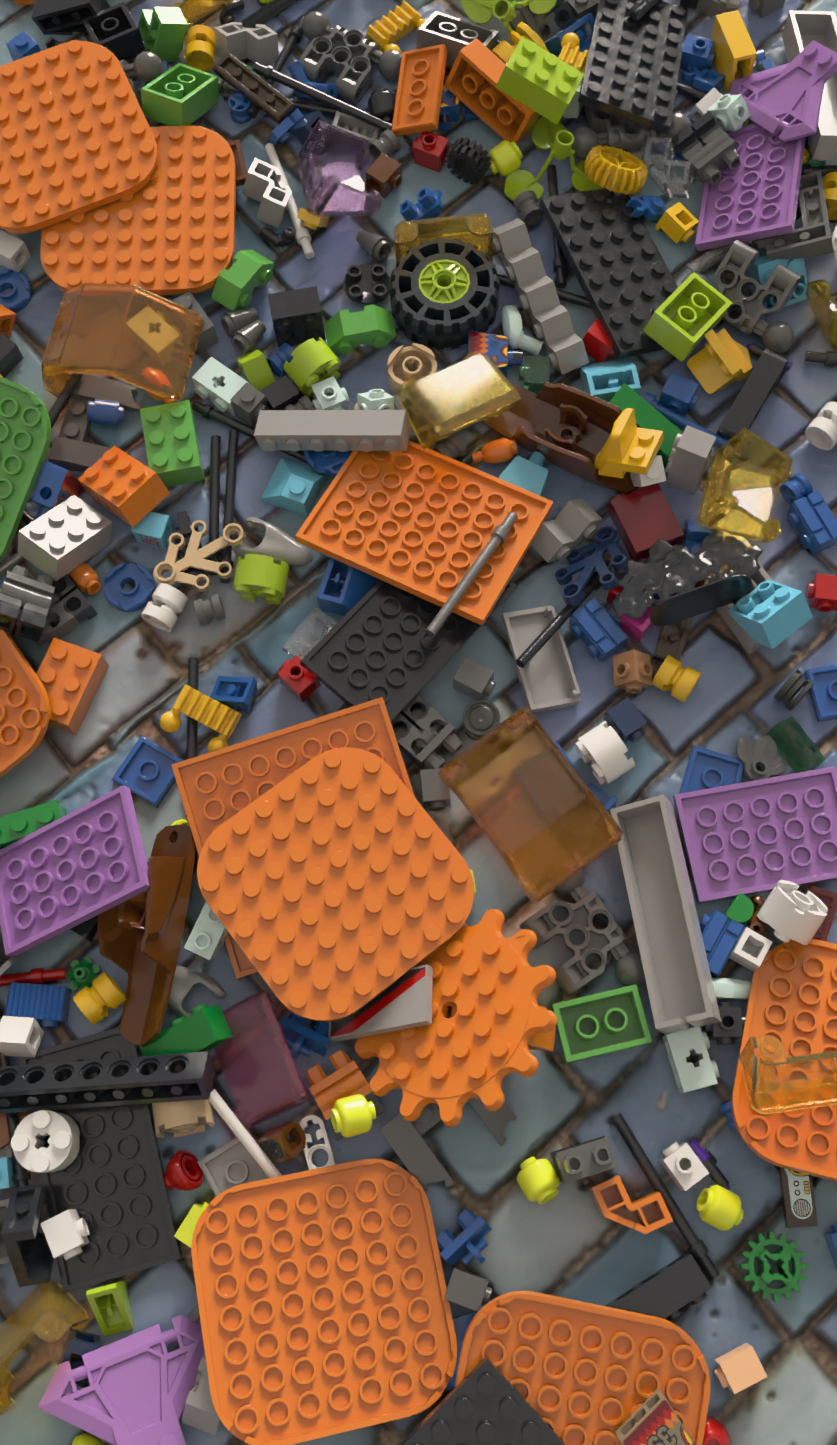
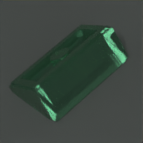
[766,716,825,773]

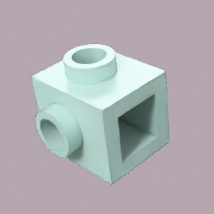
[707,94,751,132]
[311,376,350,410]
[357,389,396,410]

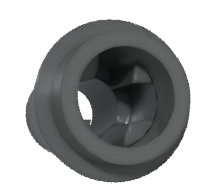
[356,229,391,261]
[221,307,259,336]
[231,320,266,354]

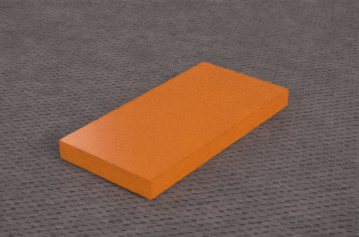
[392,44,448,136]

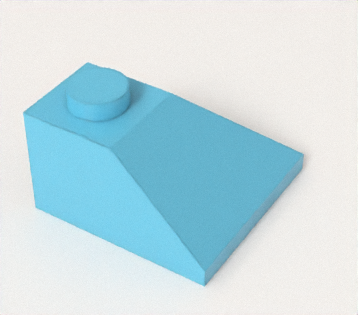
[261,457,328,517]

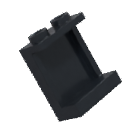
[1,1184,54,1287]

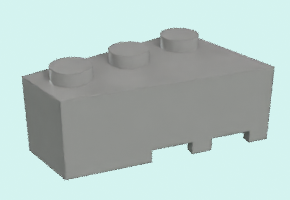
[665,425,716,495]

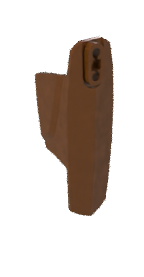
[472,375,638,494]
[97,824,195,1047]

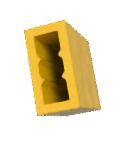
[711,10,757,93]

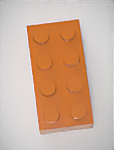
[444,38,540,145]

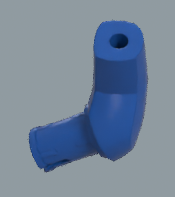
[287,60,338,101]

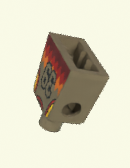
[616,1388,694,1445]

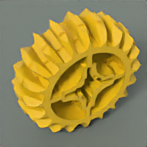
[584,145,648,195]

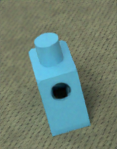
[498,451,549,496]

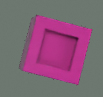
[619,606,654,643]

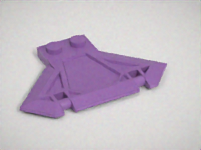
[730,40,837,142]
[37,1315,205,1445]

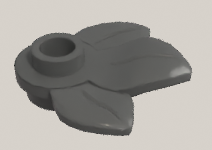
[736,735,787,781]

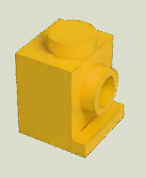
[655,202,699,244]

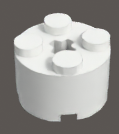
[575,721,636,785]
[757,880,828,945]
[11,1110,80,1173]

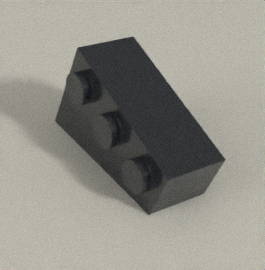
[31,0,111,36]

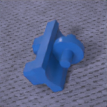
[400,186,444,232]
[279,1012,330,1060]
[436,1209,492,1267]

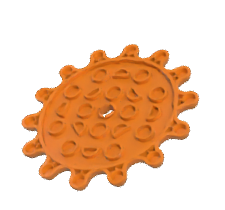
[355,909,557,1127]

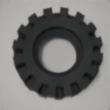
[445,137,491,184]

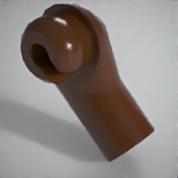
[749,895,766,934]

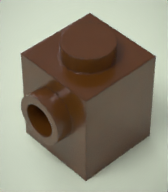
[365,153,402,199]

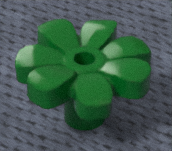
[67,957,101,991]

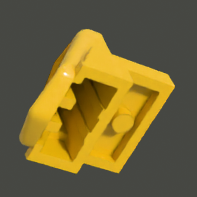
[687,328,753,395]
[594,408,664,478]

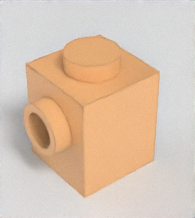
[714,1343,767,1394]

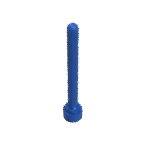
[643,392,750,460]

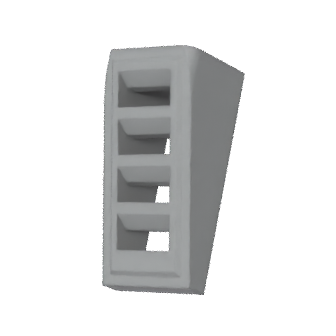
[329,111,380,146]

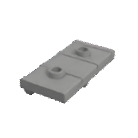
[501,605,581,713]

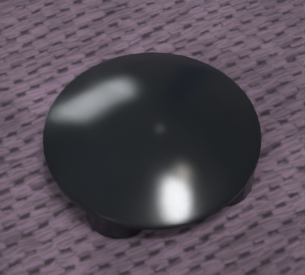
[343,264,391,305]

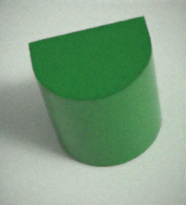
[723,893,754,925]

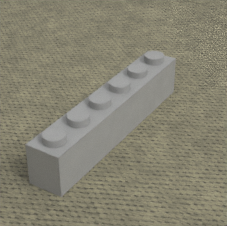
[254,410,411,452]

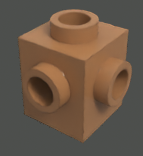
[613,649,653,694]

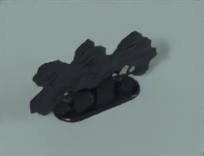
[610,529,764,626]

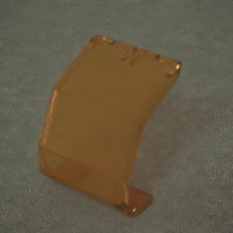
[41,283,204,400]
[438,707,623,902]

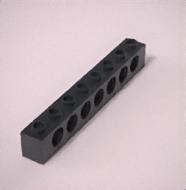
[0,1051,215,1114]

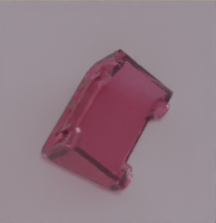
[214,989,313,1129]

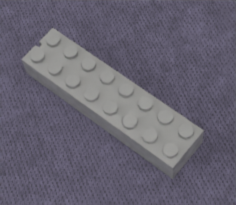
[782,11,837,161]
[610,794,721,1034]

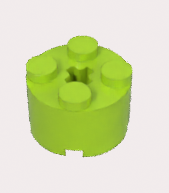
[283,337,341,398]
[233,554,289,605]

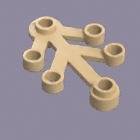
[153,520,245,592]

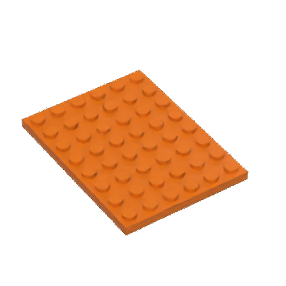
[295,440,554,626]

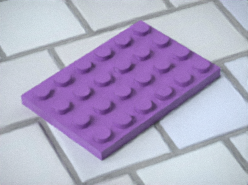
[695,124,806,251]
[673,766,837,904]
[0,785,150,957]

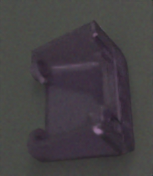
[298,119,382,217]

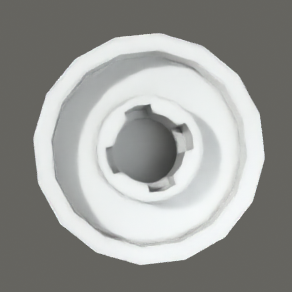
[805,402,837,451]
[141,583,188,632]

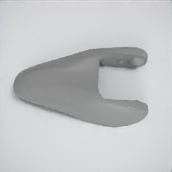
[232,517,313,565]
[167,964,226,1018]

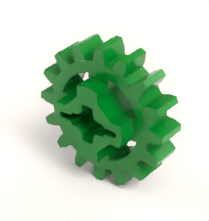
[739,1231,808,1302]

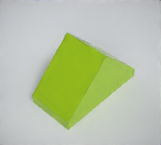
[235,349,275,392]
[86,1280,134,1337]

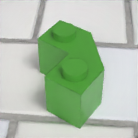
[211,249,275,311]
[324,305,396,355]

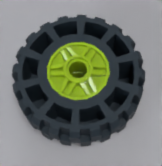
[389,237,499,350]

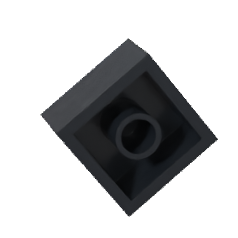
[82,2,146,61]
[268,286,326,347]

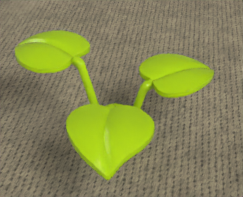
[460,0,557,45]
[504,116,602,201]

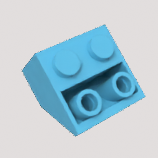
[748,255,810,309]
[579,358,641,402]
[728,579,813,649]

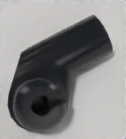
[219,0,244,25]
[260,226,295,247]

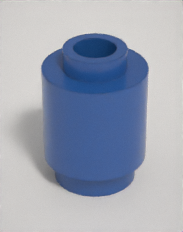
[87,399,124,427]

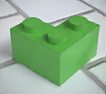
[138,7,188,62]

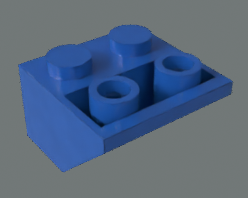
[317,557,380,616]

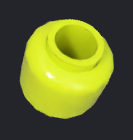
[488,140,523,177]
[330,1094,376,1138]
[517,1157,561,1205]
[696,1185,744,1231]

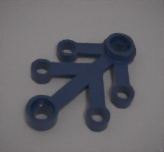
[555,526,629,607]

